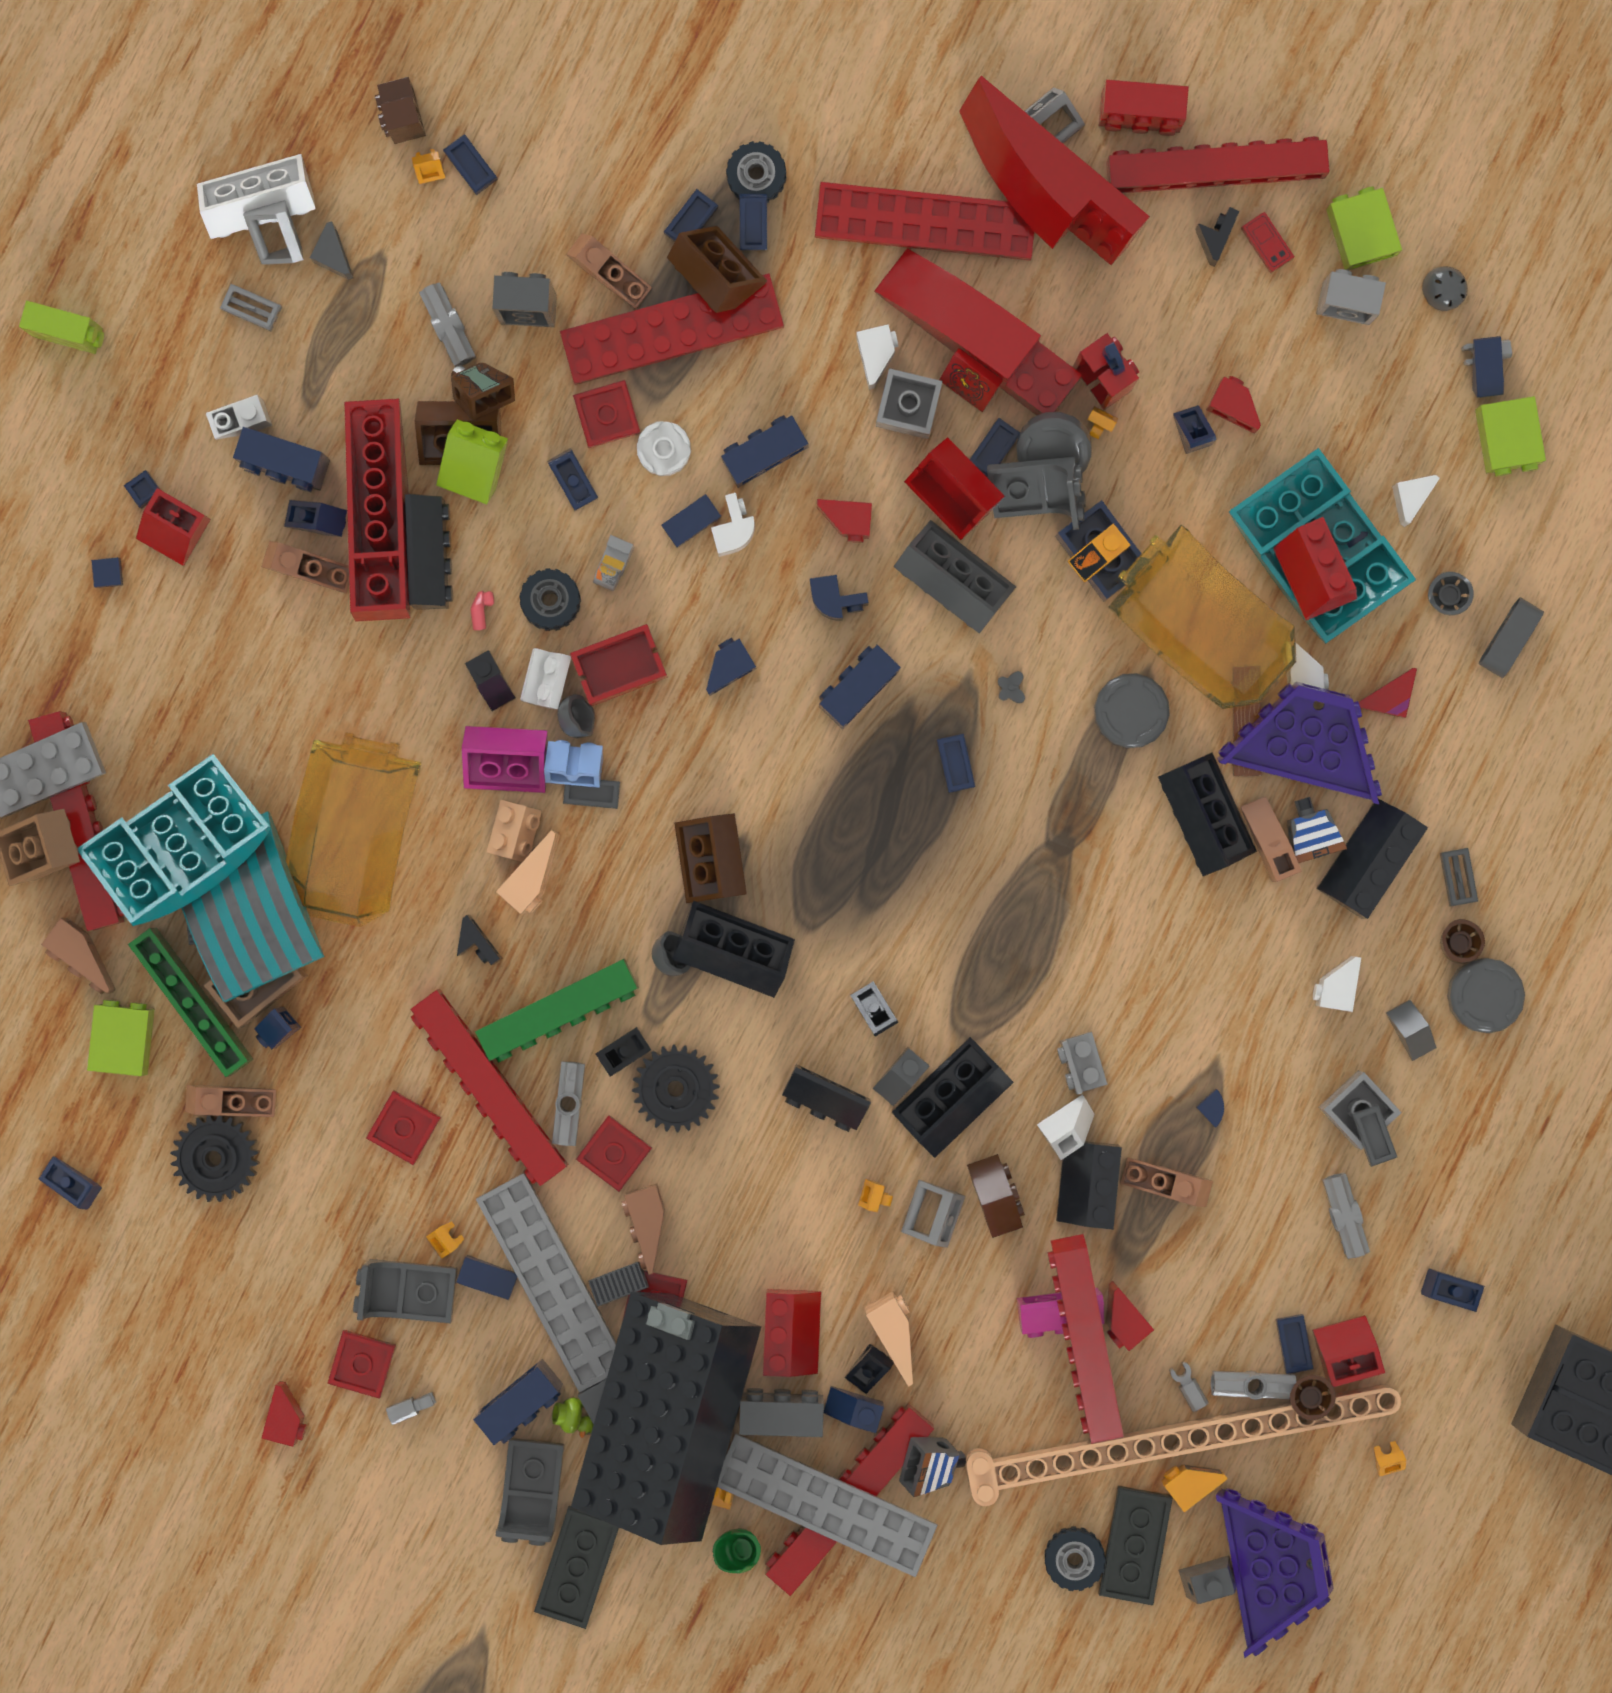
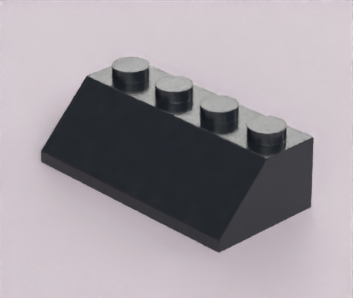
[405,494,453,610]
[1158,753,1257,876]
[1316,799,1428,919]
[672,900,795,998]
[892,1037,1014,1158]

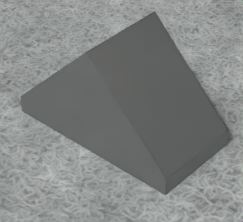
[310,221,354,280]
[1386,1000,1437,1061]

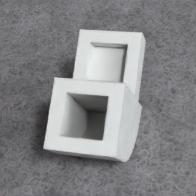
[711,493,755,557]

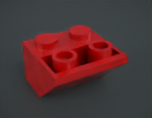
[136,488,211,566]
[1312,1315,1385,1387]

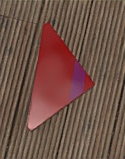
[1359,668,1417,718]

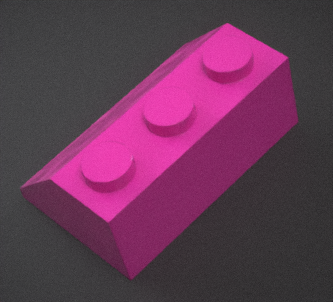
[462,726,548,793]
[1016,1288,1104,1338]

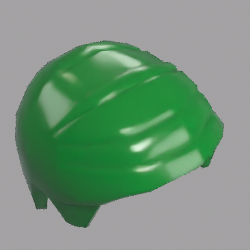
[712,1528,761,1574]

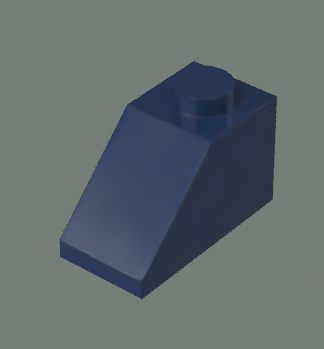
[284,500,347,537]
[706,638,757,696]
[254,1006,301,1050]
[823,1386,884,1433]

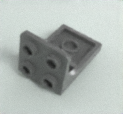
[987,456,1086,530]
[353,1259,457,1324]
[495,1438,564,1546]

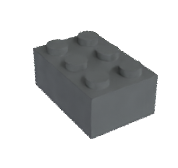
[492,272,557,328]
[739,1388,824,1437]

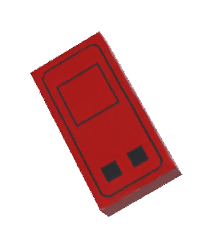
[1241,212,1295,273]

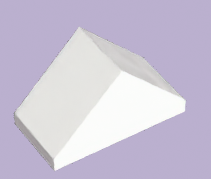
[1392,475,1440,527]

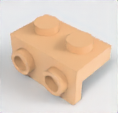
[487,800,541,862]

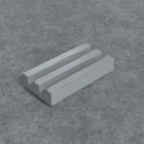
[220,284,282,332]

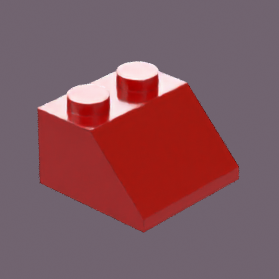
[1106,1281,1154,1351]

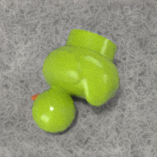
[552,1398,594,1438]

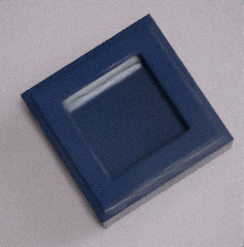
[124,470,161,509]
[91,557,123,588]

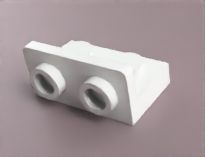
[520,648,571,709]

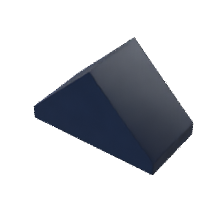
[1173,405,1217,454]

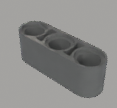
[1478,597,1544,678]

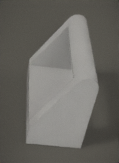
[1025,88,1085,143]
[243,200,303,264]
[901,1180,965,1248]

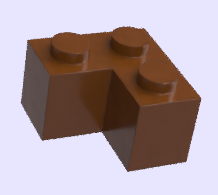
[375,77,426,144]
[967,1154,1025,1238]

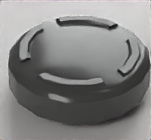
[1016,412,1092,473]
[1094,673,1170,749]
[1447,958,1525,1033]

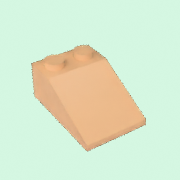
[496,830,560,914]
[865,1291,913,1387]

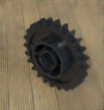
[632,1044,720,1133]
[170,1115,260,1202]

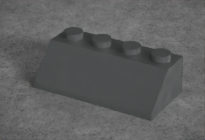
[893,520,1016,634]

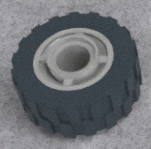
[726,141,786,203]
[1044,1526,1105,1591]

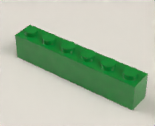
[128,928,253,1077]
[475,959,639,1063]

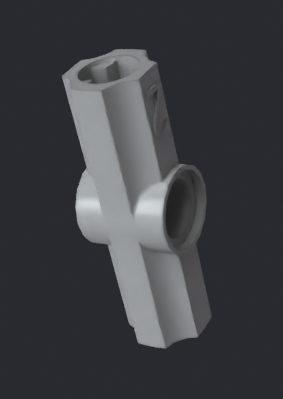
[419,282,476,367]
[552,1061,585,1146]
[1322,1173,1370,1259]
[1210,1371,1296,1400]

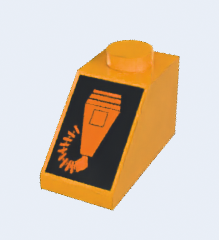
[1067,523,1130,583]
[1161,1464,1228,1512]

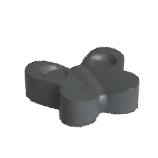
[997,671,1025,703]

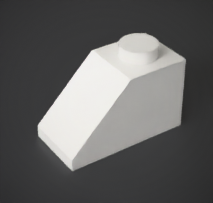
[856,325,898,390]
[1285,641,1329,690]
[1313,956,1361,1012]

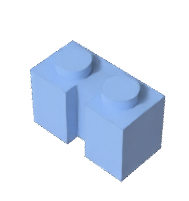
[544,740,603,788]

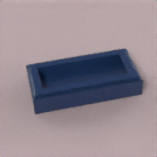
[443,134,498,195]
[664,189,718,242]
[740,194,767,250]
[970,418,1020,478]
[661,494,721,548]
[937,734,975,793]
[1276,1314,1314,1374]

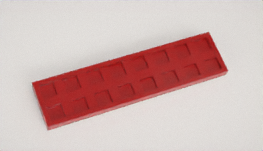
[815,182,1034,261]
[560,273,784,385]

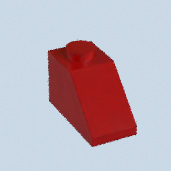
[1206,376,1261,434]
[817,499,872,543]
[261,1381,307,1447]

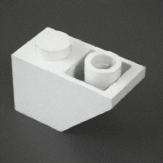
[206,395,272,440]
[1037,1094,1094,1160]

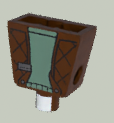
[451,363,515,421]

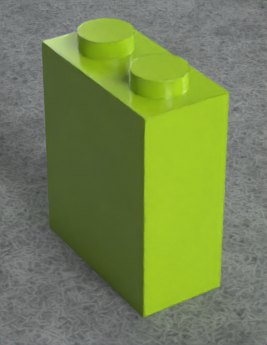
[1326,186,1402,271]
[19,300,104,354]
[1475,396,1546,477]
[436,419,508,505]
[87,1000,155,1076]

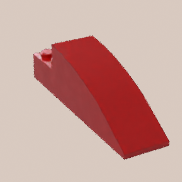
[959,75,1150,265]
[874,248,1082,416]
[344,398,411,622]

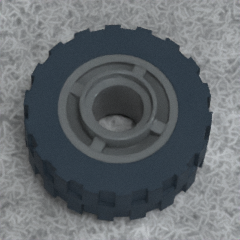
[519,568,581,631]

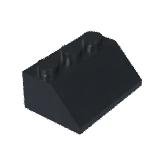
[782,1064,871,1132]
[1056,1141,1122,1230]

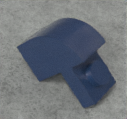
[810,575,869,621]

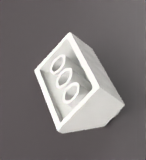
[197,154,316,239]

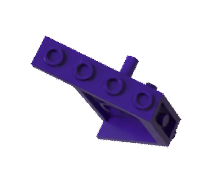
[1217,682,1382,804]
[1216,1488,1334,1658]

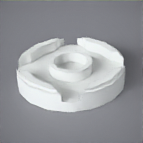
[637,421,691,476]

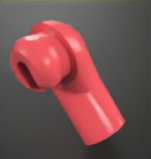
[471,591,494,630]

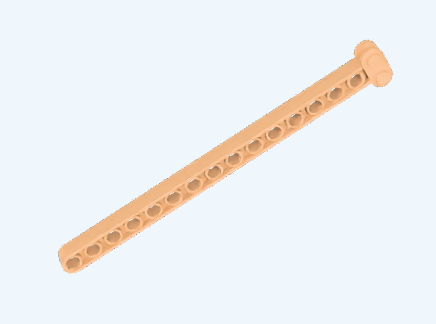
[965,1384,1401,1506]

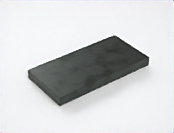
[1098,1486,1173,1605]
[534,1506,619,1629]

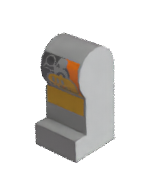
[593,535,635,591]

